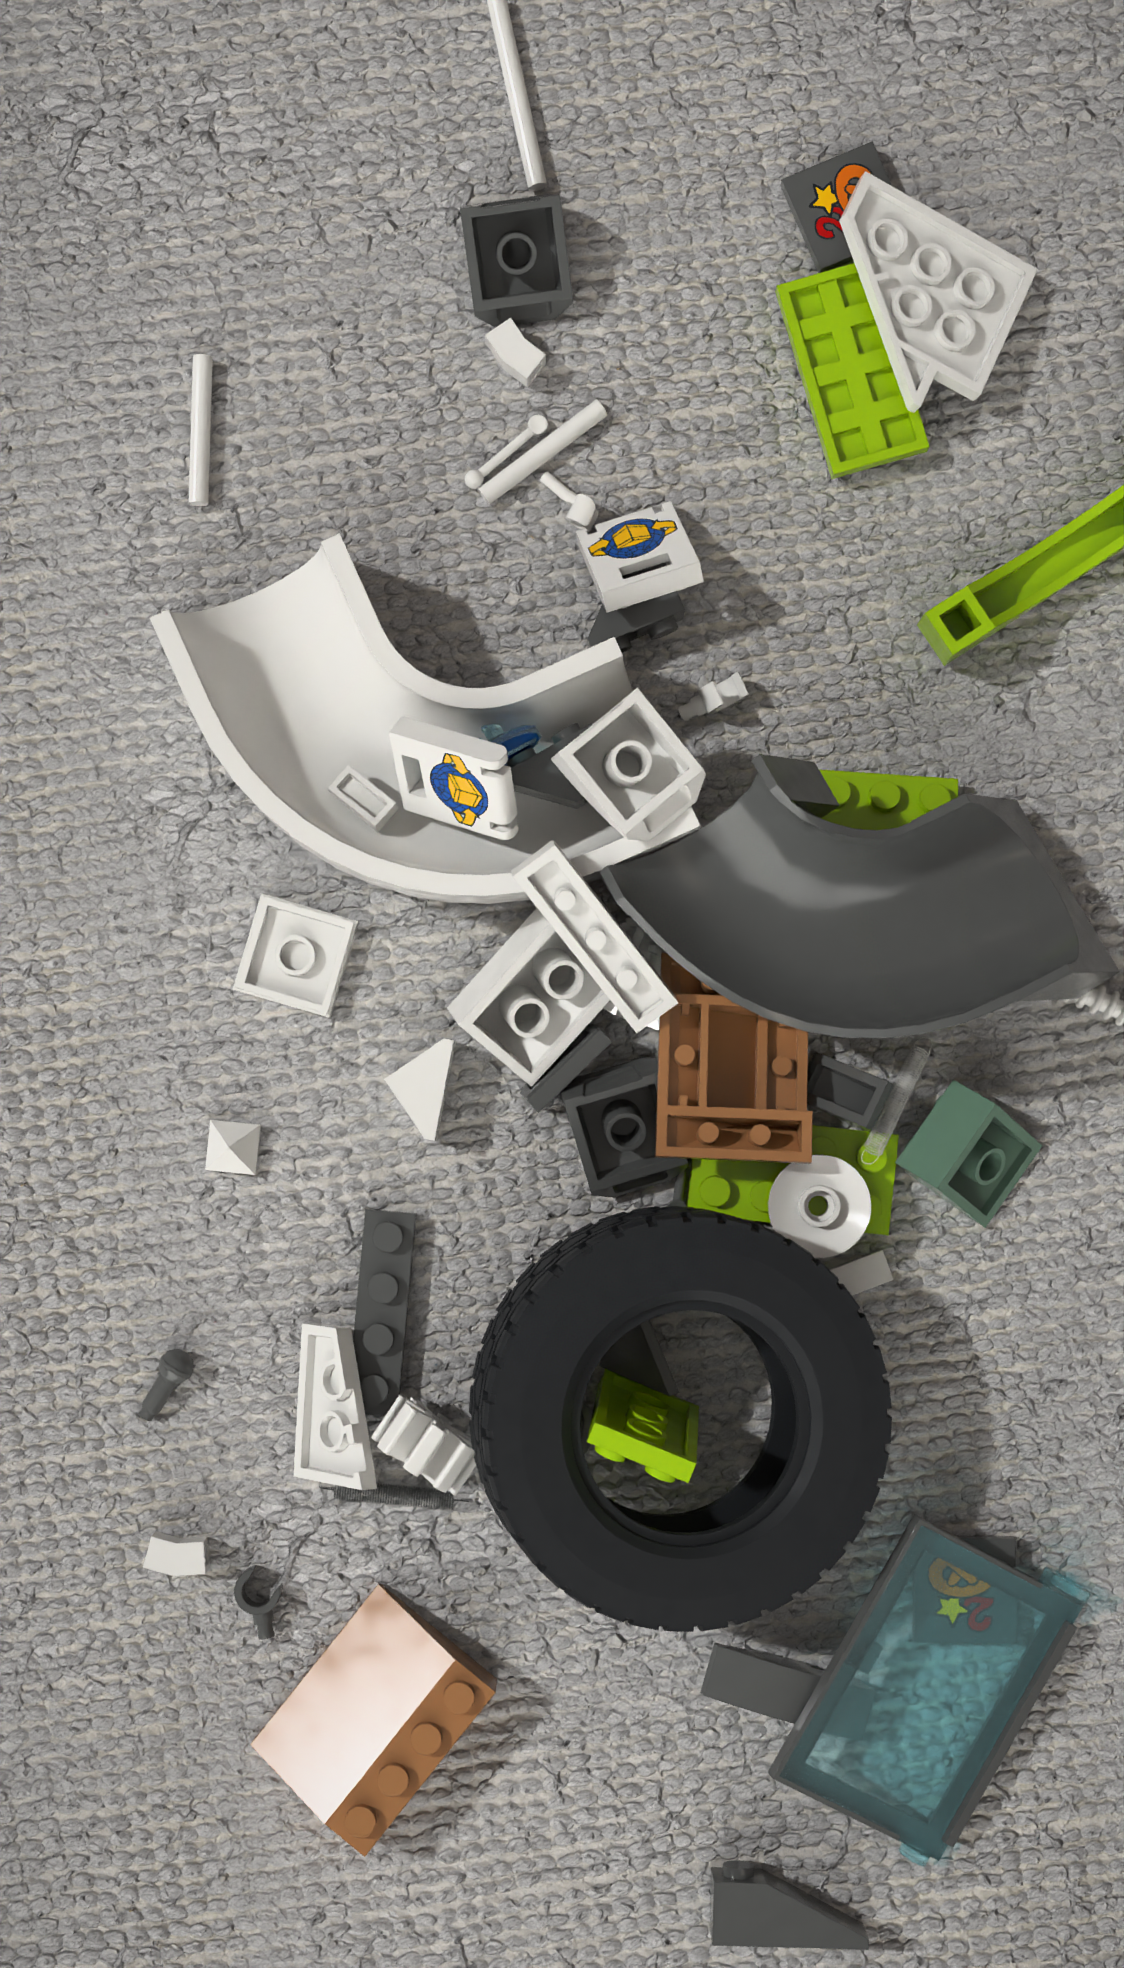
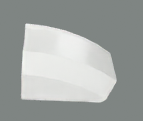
[551,688,706,841]

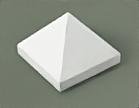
[205,1120,261,1175]

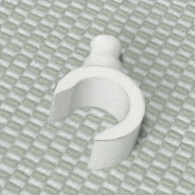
[678,671,749,721]

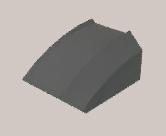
[460,193,573,327]
[561,1058,689,1198]

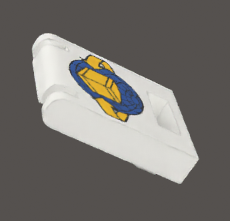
[575,501,704,613]
[389,716,519,840]

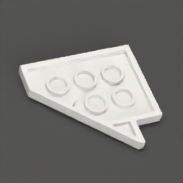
[839,171,1038,413]

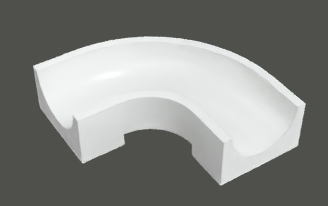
[150,533,700,904]

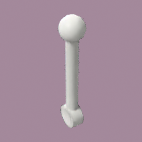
[464,415,548,489]

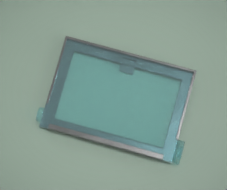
[768,1514,1091,1867]

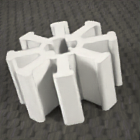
[371,1393,476,1496]

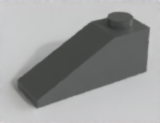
[710,1860,869,1950]

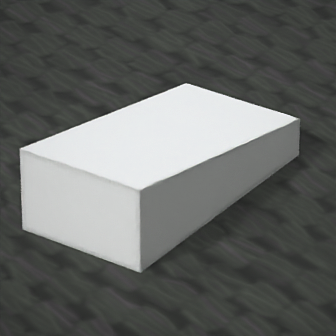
[328,765,399,833]
[829,1250,894,1296]

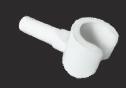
[540,471,598,532]

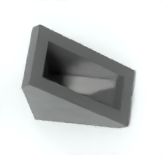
[807,1052,894,1131]

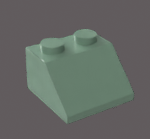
[895,1079,1043,1228]

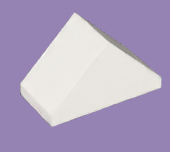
[384,1038,456,1141]

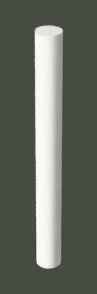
[487,0,547,191]

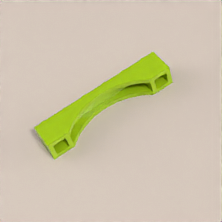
[917,485,1124,666]

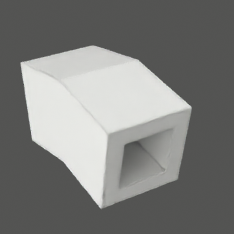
[485,318,546,388]
[143,1531,210,1576]

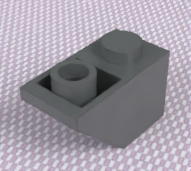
[587,562,685,653]
[506,723,593,809]

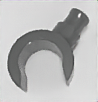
[234,1565,283,1640]

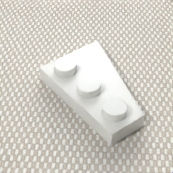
[293,1323,377,1490]

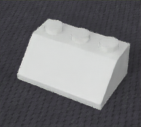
[447,908,610,1087]

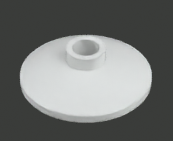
[768,1155,871,1258]

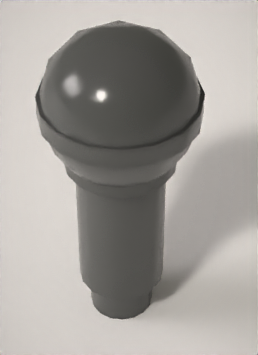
[139,1349,194,1421]

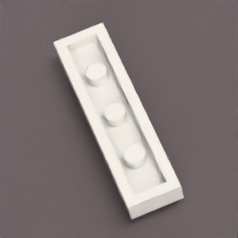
[511,840,678,1033]

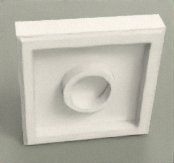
[233,893,359,1018]

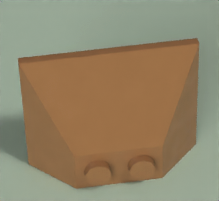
[655,952,813,1164]

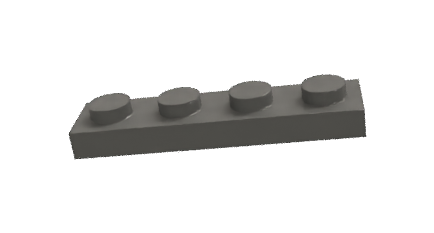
[353,1209,417,1416]

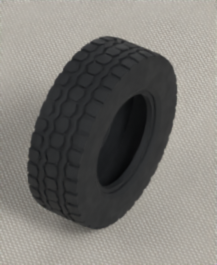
[469,1206,892,1632]

